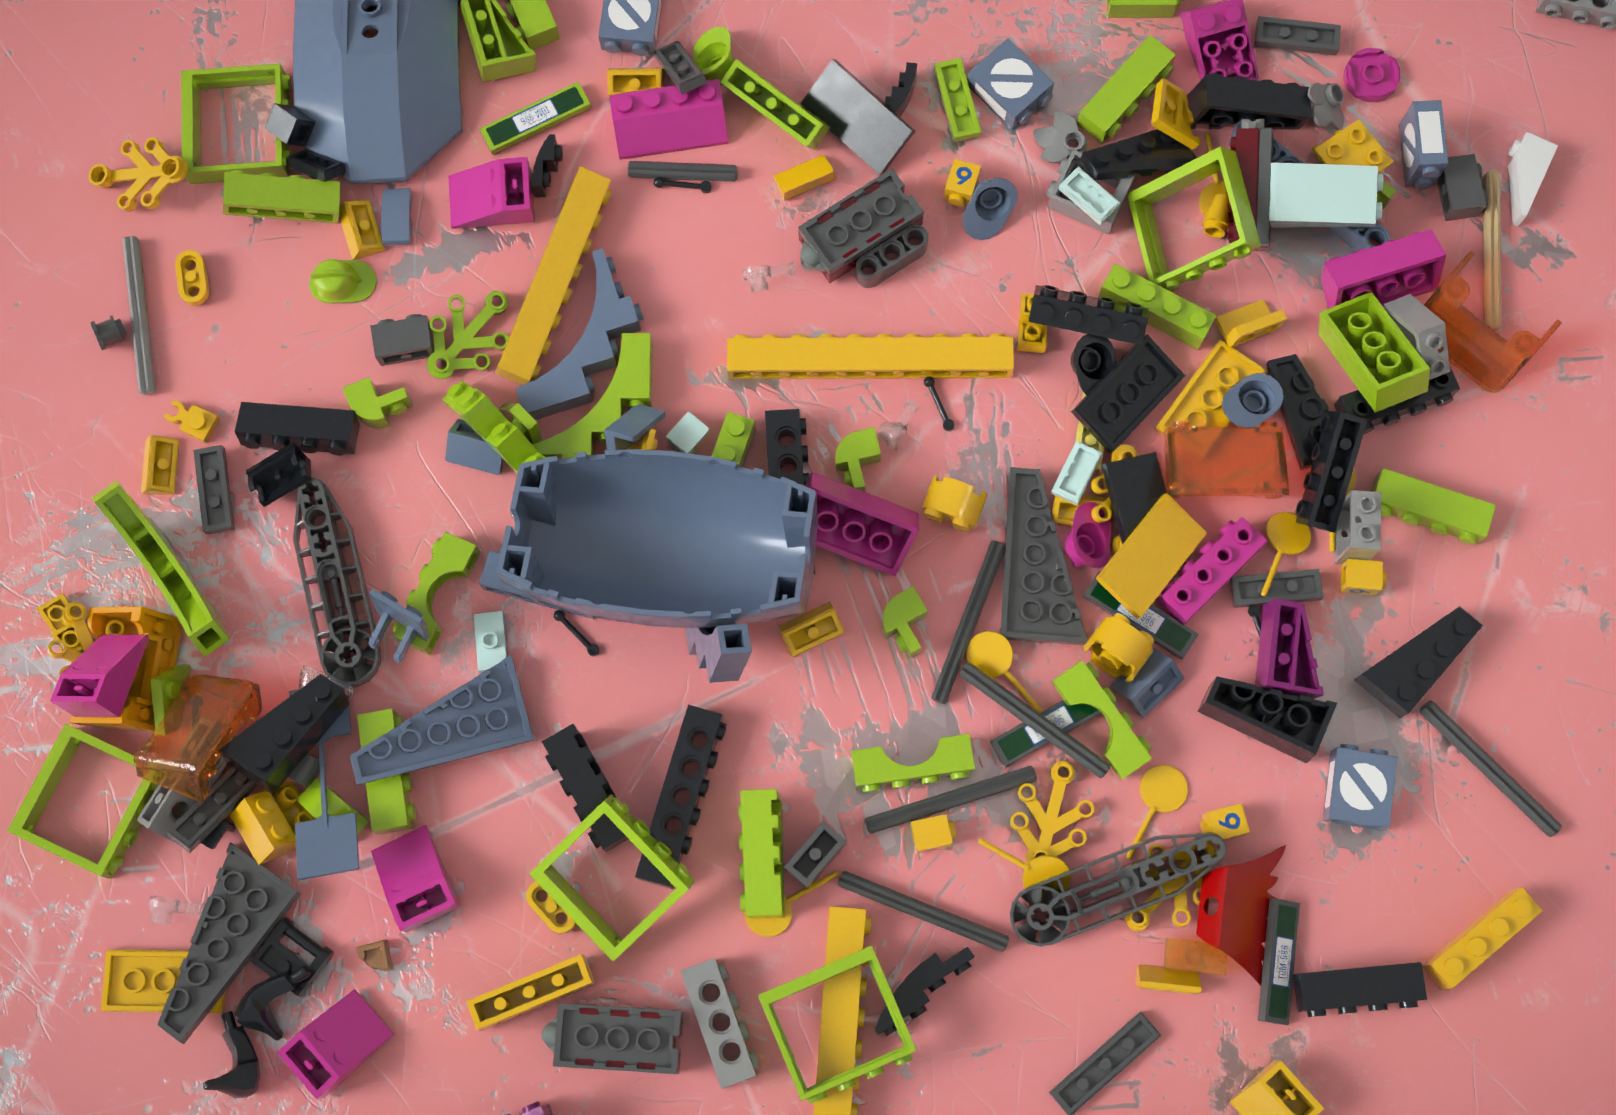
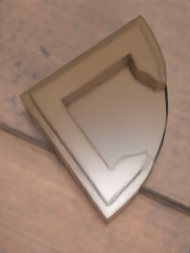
[356,940,393,971]

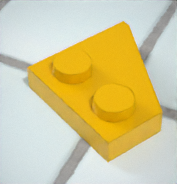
[1151,78,1201,150]

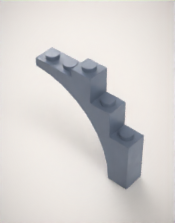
[516,248,644,420]
[685,623,752,683]

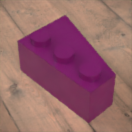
[1255,598,1324,699]

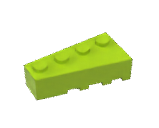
[738,789,785,919]

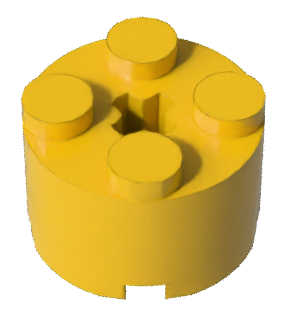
[921,475,988,533]
[1084,613,1155,682]

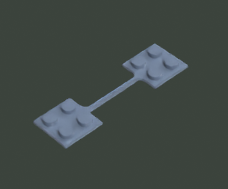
[289,683,359,880]

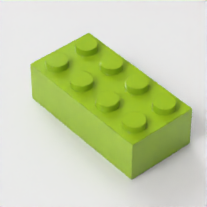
[1318,292,1430,412]

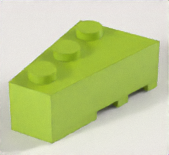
[461,0,536,82]

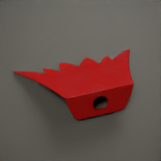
[1196,845,1286,986]

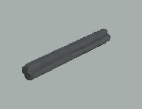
[628,161,738,182]

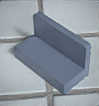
[604,404,665,450]
[445,419,503,475]
[1111,648,1184,718]

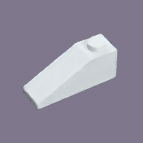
[1508,132,1558,227]

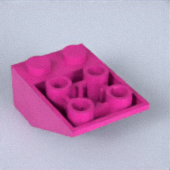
[1180,0,1259,80]
[448,157,535,229]
[50,635,149,717]
[371,825,462,933]
[277,989,394,1099]

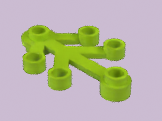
[427,291,509,379]

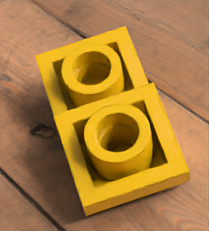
[1017,293,1047,353]
[36,592,82,652]

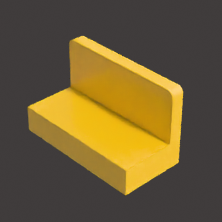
[1215,300,1288,348]

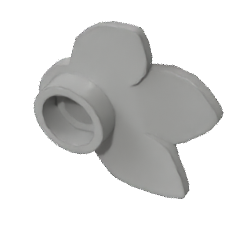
[1308,83,1344,130]
[1033,111,1087,163]

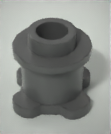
[90,315,127,350]

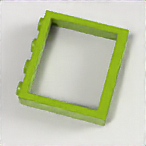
[181,63,292,184]
[1127,146,1261,292]
[7,723,167,879]
[529,794,695,962]
[758,946,917,1104]

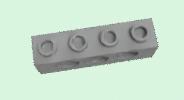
[1536,0,1616,30]
[137,717,236,843]
[681,958,761,1089]

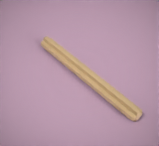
[1483,171,1502,331]

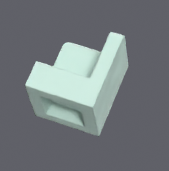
[666,411,709,454]

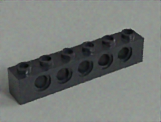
[765,409,815,574]
[635,704,727,889]

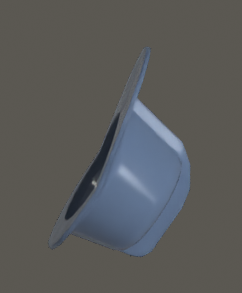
[962,177,1018,240]
[1222,373,1284,428]

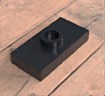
[286,149,346,182]

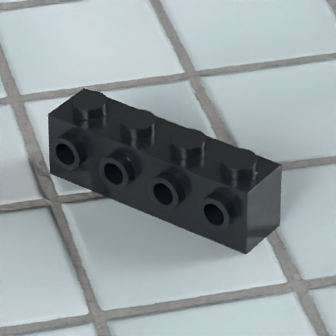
[1028,285,1149,345]
[1334,367,1460,435]
[235,402,360,456]
[1295,411,1368,533]
[1293,962,1427,1017]

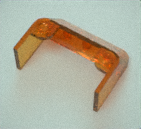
[1424,251,1562,393]

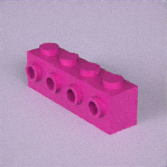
[1157,517,1268,625]

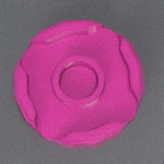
[1344,48,1400,102]

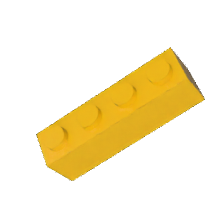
[1422,887,1543,990]
[466,954,596,1031]

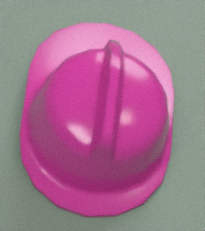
[1065,502,1111,568]

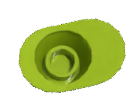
[693,27,735,86]
[309,259,377,303]

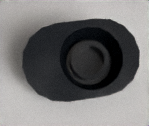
[1071,334,1117,395]

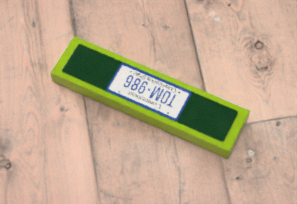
[479,81,591,155]

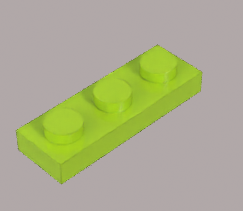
[934,58,981,143]

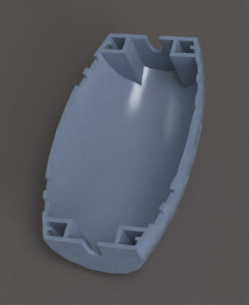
[496,449,817,628]

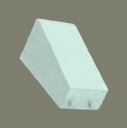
[1269,163,1383,228]

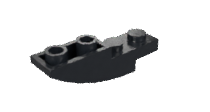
[875,947,974,1037]

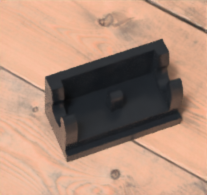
[246,442,312,507]

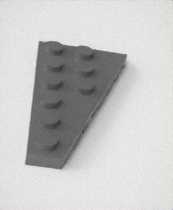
[1000,467,1088,645]
[157,842,301,1044]

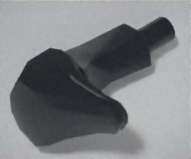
[234,965,311,1041]
[203,1011,260,1099]

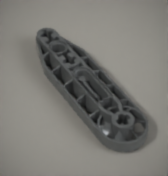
[293,478,381,687]
[1010,832,1226,947]

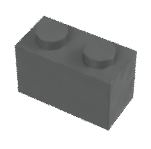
[1437,154,1488,221]
[370,314,434,366]
[784,821,847,890]

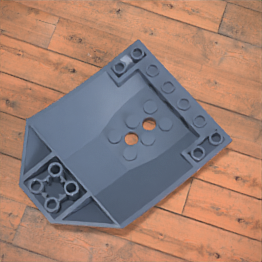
[293,0,463,184]

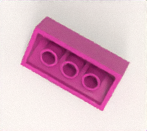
[609,79,729,160]
[1321,229,1446,309]
[805,471,920,576]

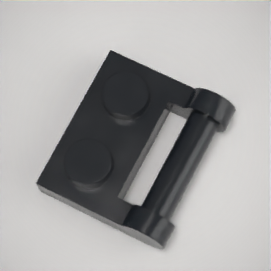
[251,917,334,997]

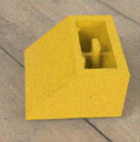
[230,781,315,865]
[1229,1060,1324,1115]

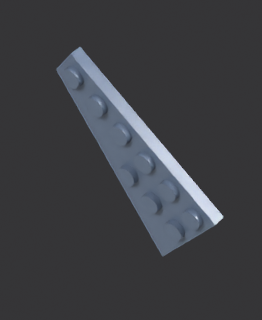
[350,655,534,786]

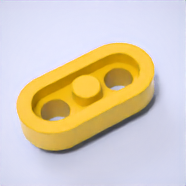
[175,250,209,306]
[526,882,576,934]

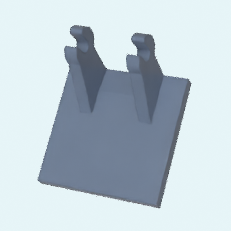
[368,589,430,663]

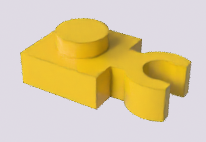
[164,400,220,444]

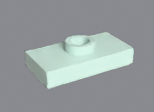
[1058,166,1120,225]
[1051,441,1103,505]
[474,611,508,673]

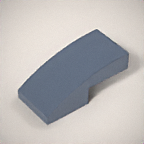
[381,188,412,245]

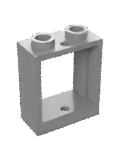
[1046,150,1135,234]
[1384,294,1450,380]
[1334,490,1381,565]

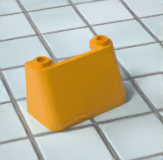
[70,606,181,731]

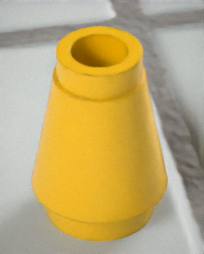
[1202,194,1230,238]

